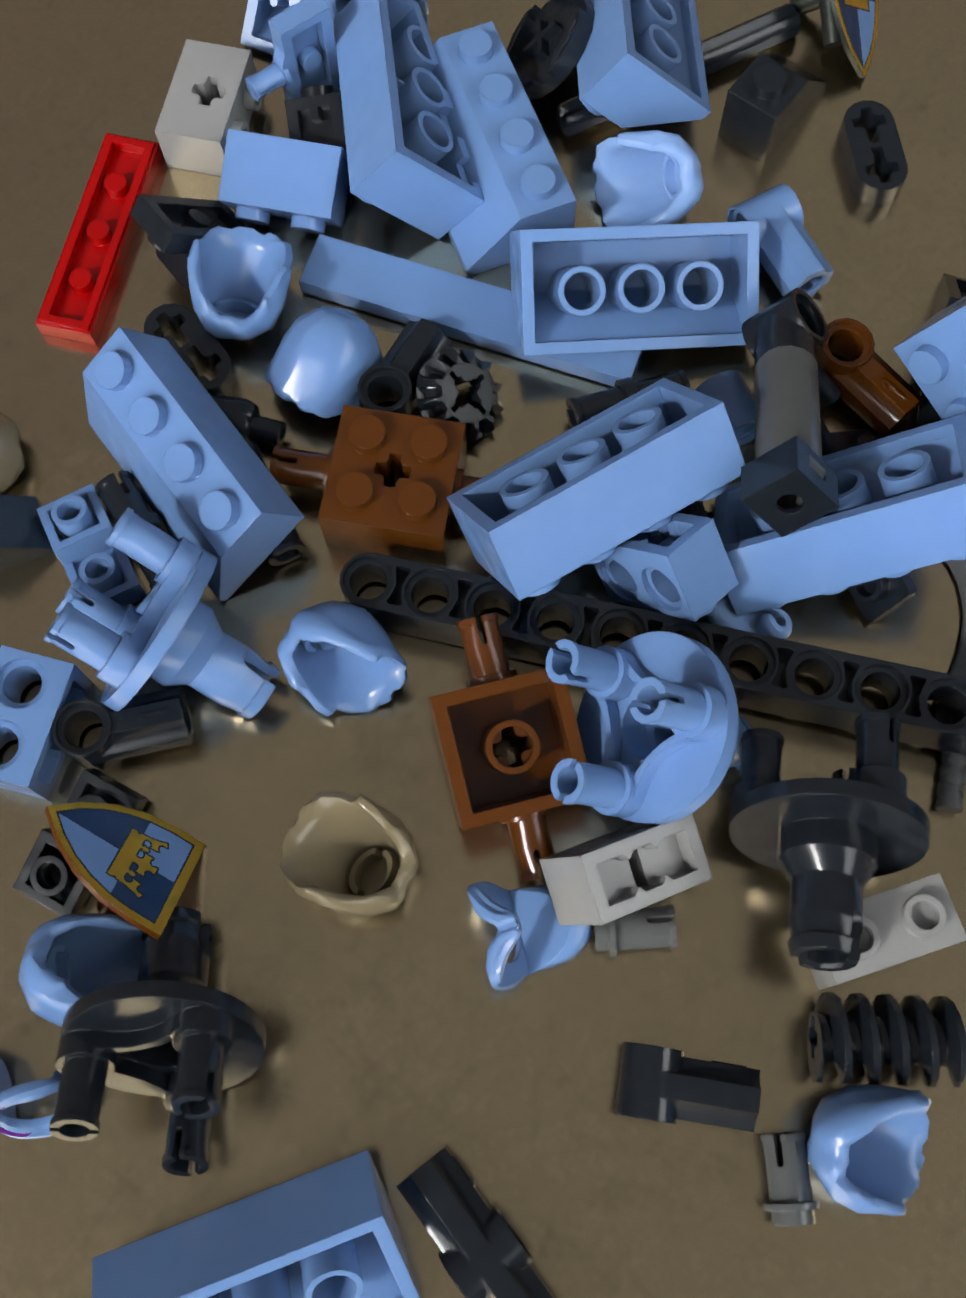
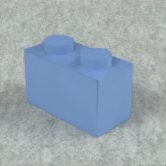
[218,128,349,234]

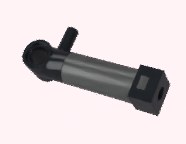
[741,288,841,537]

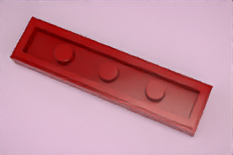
[35,133,163,345]

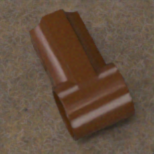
[817,318,924,438]

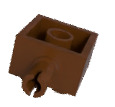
[269,405,481,565]
[427,612,587,881]

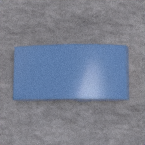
[36,483,147,607]

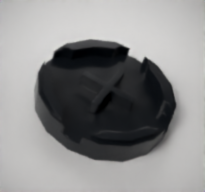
[506,0,595,100]

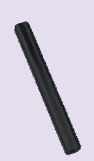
[555,3,802,137]

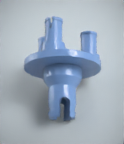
[43,507,281,719]
[546,631,753,825]

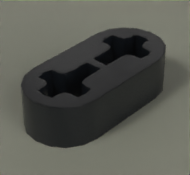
[838,100,908,207]
[144,303,237,396]

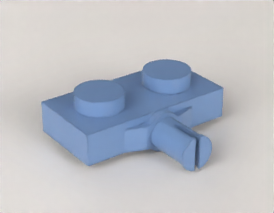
[244,0,340,102]

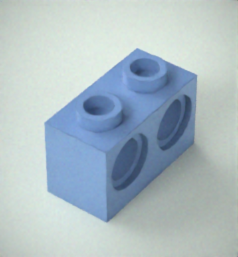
[594,512,739,622]
[0,645,93,801]

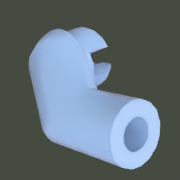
[703,595,793,640]

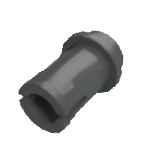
[593,904,678,958]
[760,1131,821,1227]

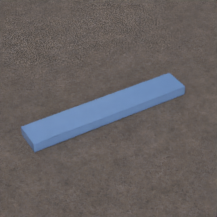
[299,234,643,387]

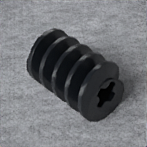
[807,992,966,1088]

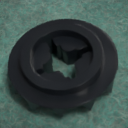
[415,346,504,444]

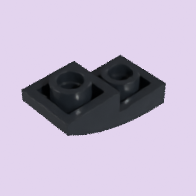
[12,768,148,916]

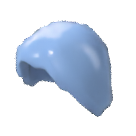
[593,130,704,227]

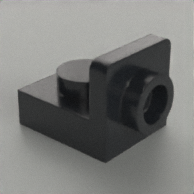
[284,85,346,151]

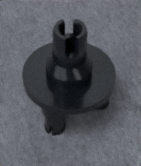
[729,712,931,971]
[49,906,266,1176]

